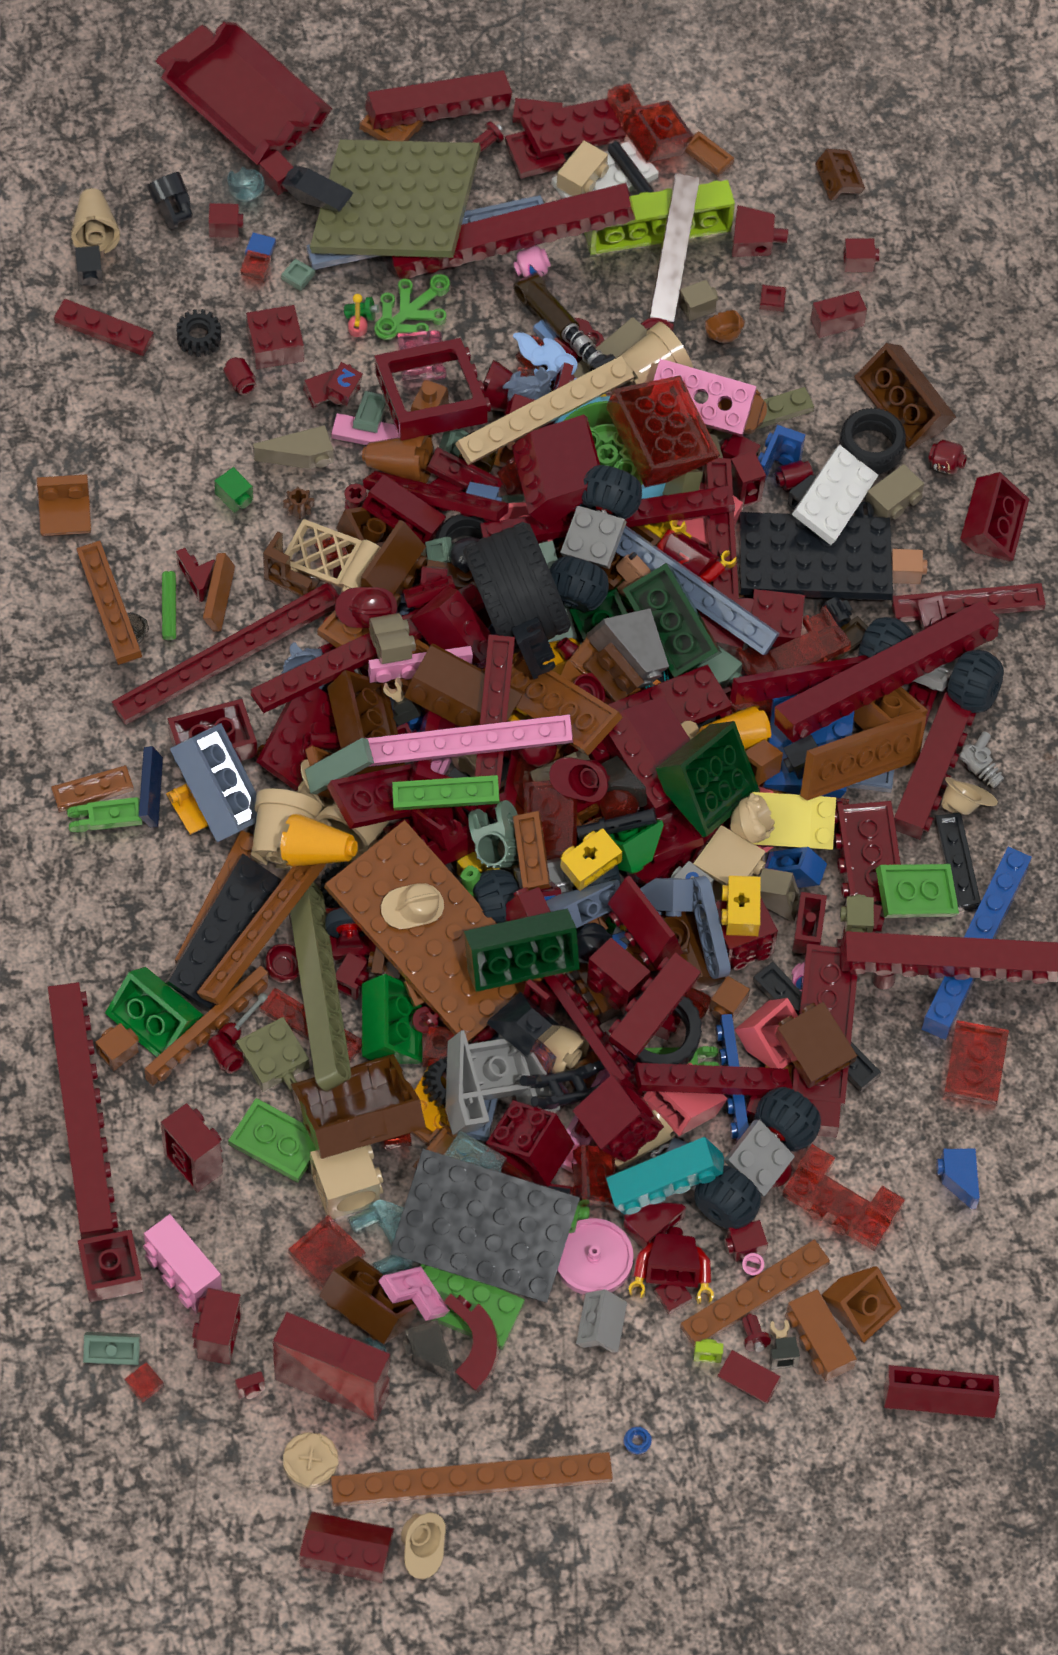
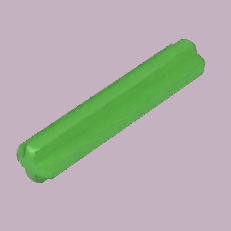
[162,571,176,641]

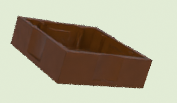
[291,1054,426,1159]

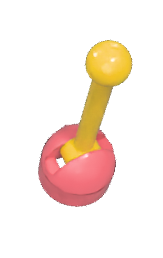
[348,294,367,337]

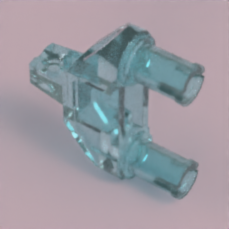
[348,1200,414,1275]

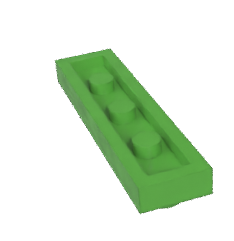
[392,775,500,810]

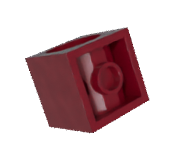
[716,896,778,970]
[572,1074,664,1163]
[486,1100,575,1187]

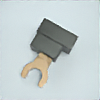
[383,678,422,726]
[769,1320,800,1369]

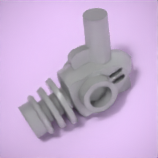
[959,731,1004,788]

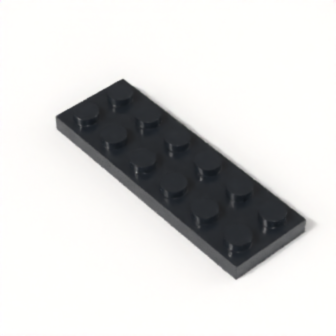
[165,854,282,1012]

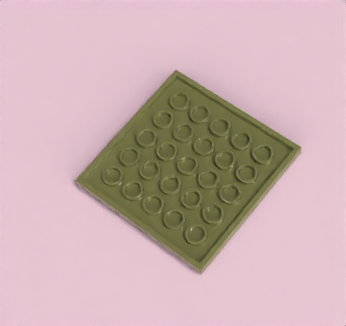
[310,140,481,258]

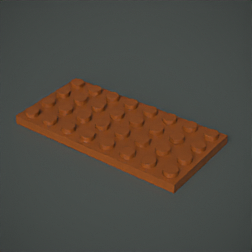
[324,820,544,1042]

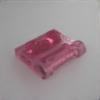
[397,330,447,380]

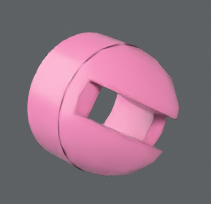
[742,1253,764,1276]

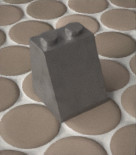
[586,609,669,688]

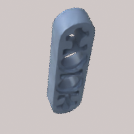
[691,876,731,979]

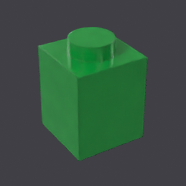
[214,467,253,513]

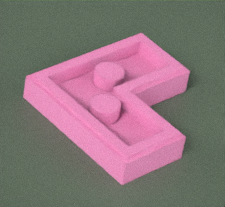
[379,1267,450,1321]

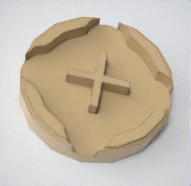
[283,1432,338,1488]

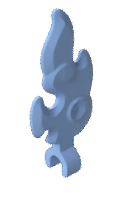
[513,332,578,384]

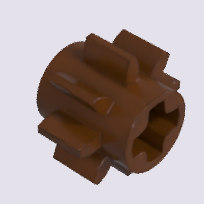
[283,487,315,520]

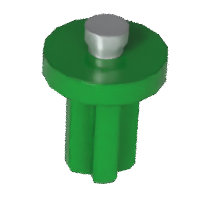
[344,297,379,322]

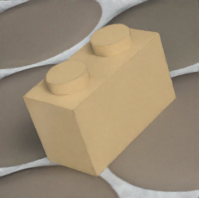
[556,141,609,196]

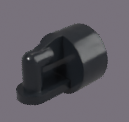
[146,172,193,230]

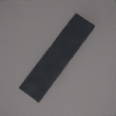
[935,813,981,911]

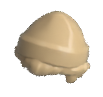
[730,793,775,843]

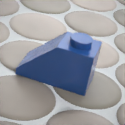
[765,847,827,888]
[936,1148,980,1209]

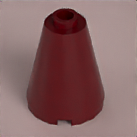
[483,360,513,412]

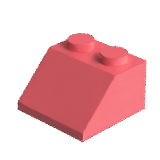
[734,998,798,1068]

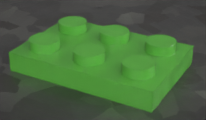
[876,864,959,918]
[228,1098,317,1183]

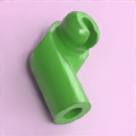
[569,1204,590,1233]

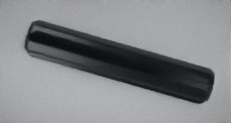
[608,141,654,194]

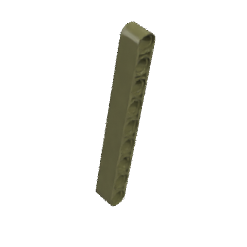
[290,882,351,1092]

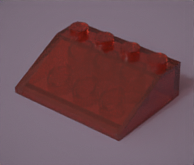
[606,375,720,487]

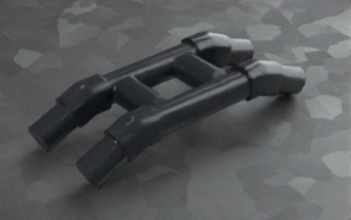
[519,1060,606,1110]

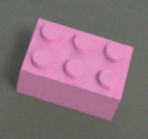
[143,1214,222,1314]

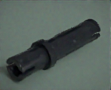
[577,808,658,842]

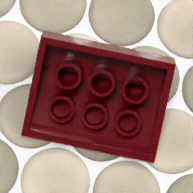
[512,414,600,528]
[602,696,690,816]

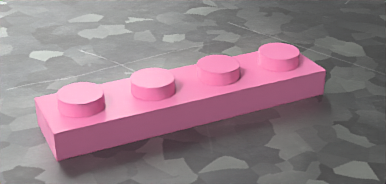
[368,646,473,683]

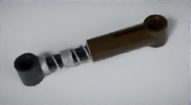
[513,272,616,372]

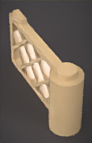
[284,519,381,592]

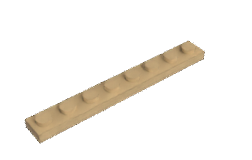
[456,355,634,465]

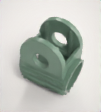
[469,800,519,868]

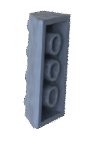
[170,723,257,842]

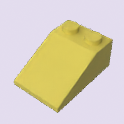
[749,792,836,850]

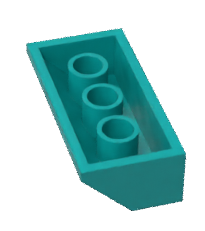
[606,1136,724,1215]

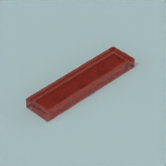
[260,988,362,1063]

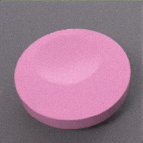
[557,1218,633,1295]

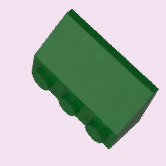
[578,812,664,873]
[105,966,204,1057]
[362,974,423,1064]

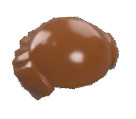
[705,310,745,344]

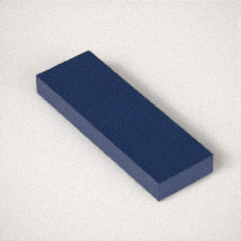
[139,746,163,828]

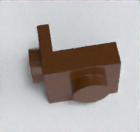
[368,947,401,979]

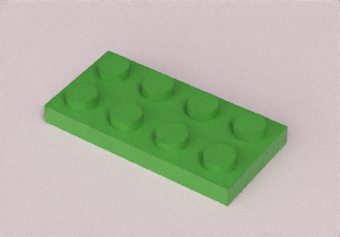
[417,1264,525,1350]

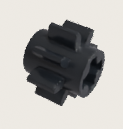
[820,597,853,629]

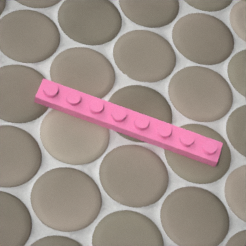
[366,715,573,767]

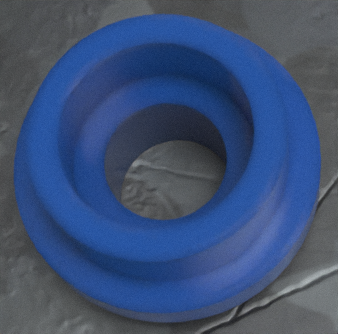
[624,1427,652,1455]

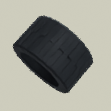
[622,992,702,1066]

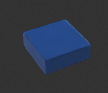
[245,232,276,262]

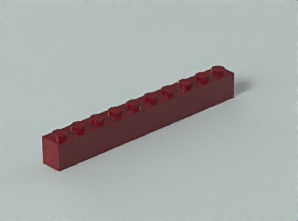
[392,183,636,280]
[774,601,999,743]
[841,931,1058,984]
[47,982,119,1239]

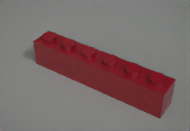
[365,70,513,130]
[894,692,976,840]

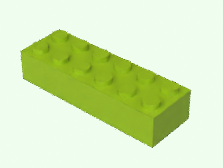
[584,180,735,255]

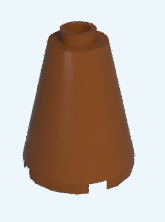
[362,435,434,483]

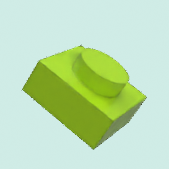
[693,1339,723,1363]

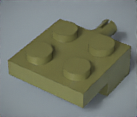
[236,1017,310,1093]

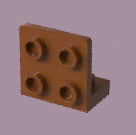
[37,474,91,536]

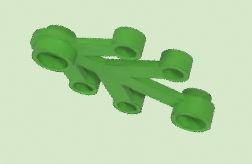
[374,274,450,340]

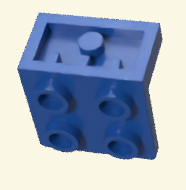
[758,425,806,481]

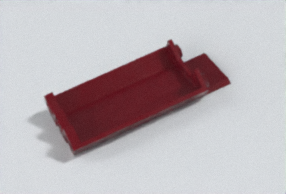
[155,21,333,165]

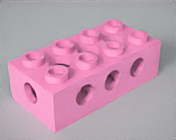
[646,359,757,437]

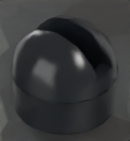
[854,501,874,517]

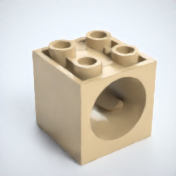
[693,825,766,902]
[310,1145,383,1221]

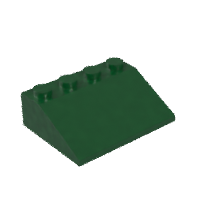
[655,721,760,837]

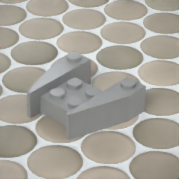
[446,1030,561,1135]

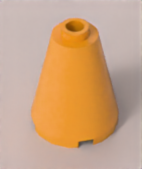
[697,706,771,751]
[280,814,358,867]

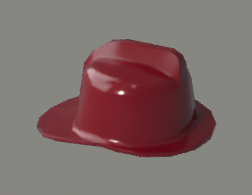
[335,587,397,628]
[549,757,610,802]

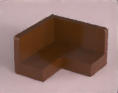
[263,531,321,597]

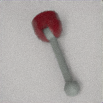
[218,993,268,1046]

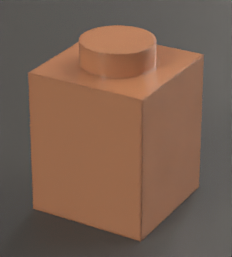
[892,549,927,584]

